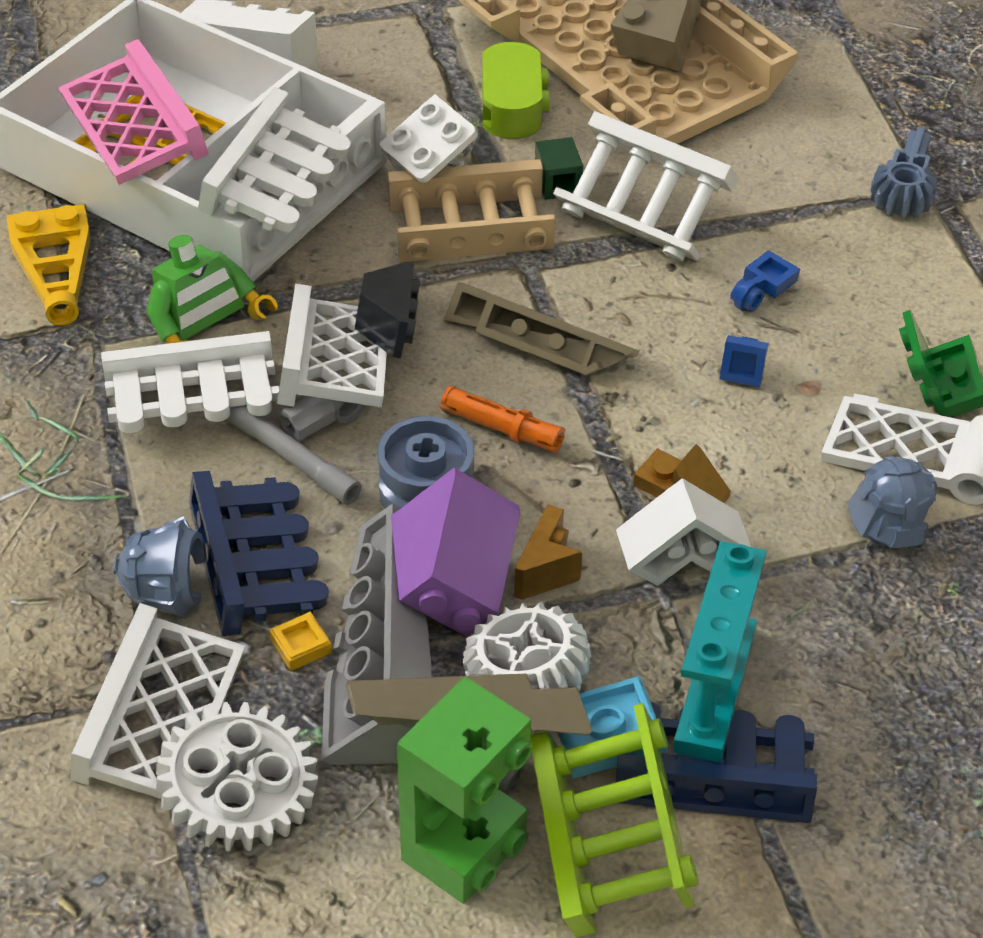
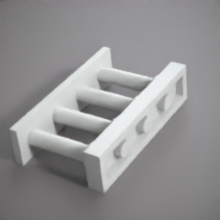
[553,111,739,262]

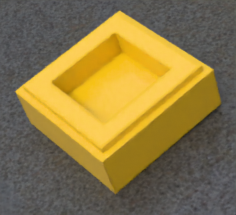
[269,612,332,672]

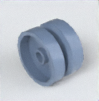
[378,416,474,509]

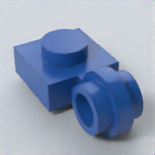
[730,250,800,312]

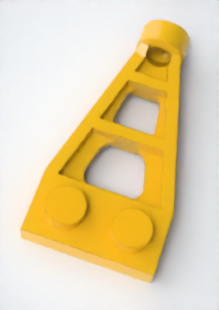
[6,204,91,326]

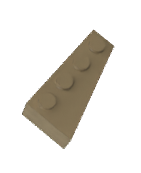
[611,0,701,72]

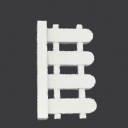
[198,86,350,232]
[101,331,279,433]

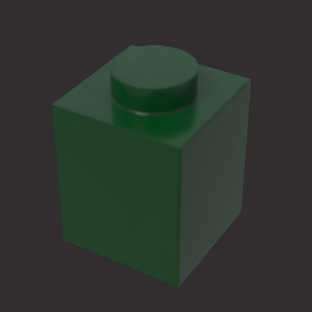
[535,137,583,200]

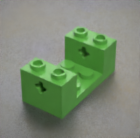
[397,676,533,904]

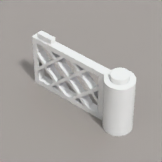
[821,393,983,505]

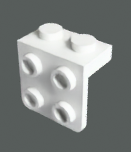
[378,94,478,183]

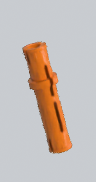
[440,385,565,454]

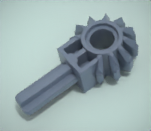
[870,127,937,219]

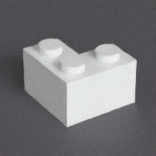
[616,478,751,586]

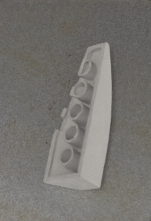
[321,503,432,765]

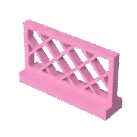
[58,39,209,185]

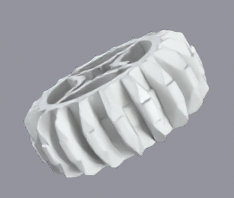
[463,602,592,692]

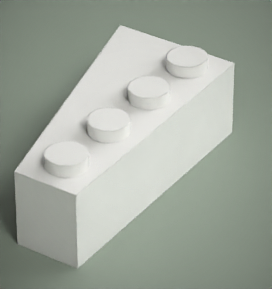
[181,0,319,73]

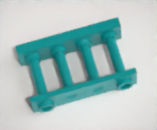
[673,541,767,763]

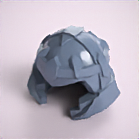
[848,456,937,548]
[113,516,207,617]

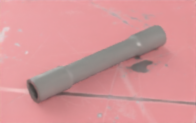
[226,405,362,505]

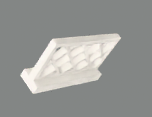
[277,283,387,407]
[70,603,245,799]

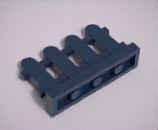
[189,471,329,636]
[615,701,817,823]

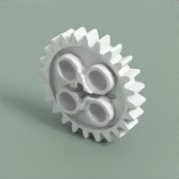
[156,702,318,851]

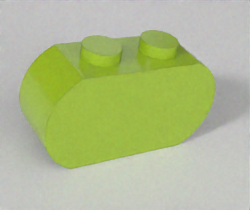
[482,42,549,139]

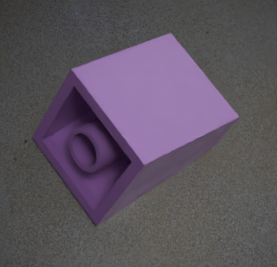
[391,467,520,636]

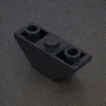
[354,262,420,358]

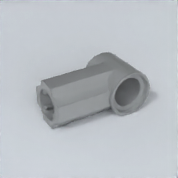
[277,371,366,442]

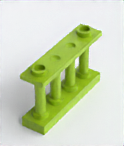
[530,703,699,938]

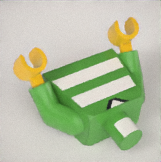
[147,235,278,344]

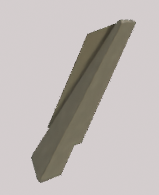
[444,281,640,376]
[346,673,592,735]

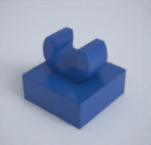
[719,335,769,387]

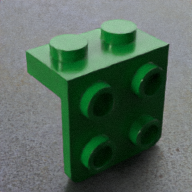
[899,310,983,418]

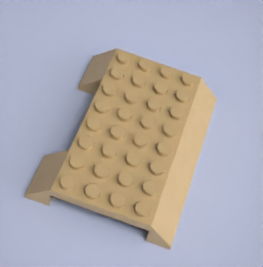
[458,0,799,144]

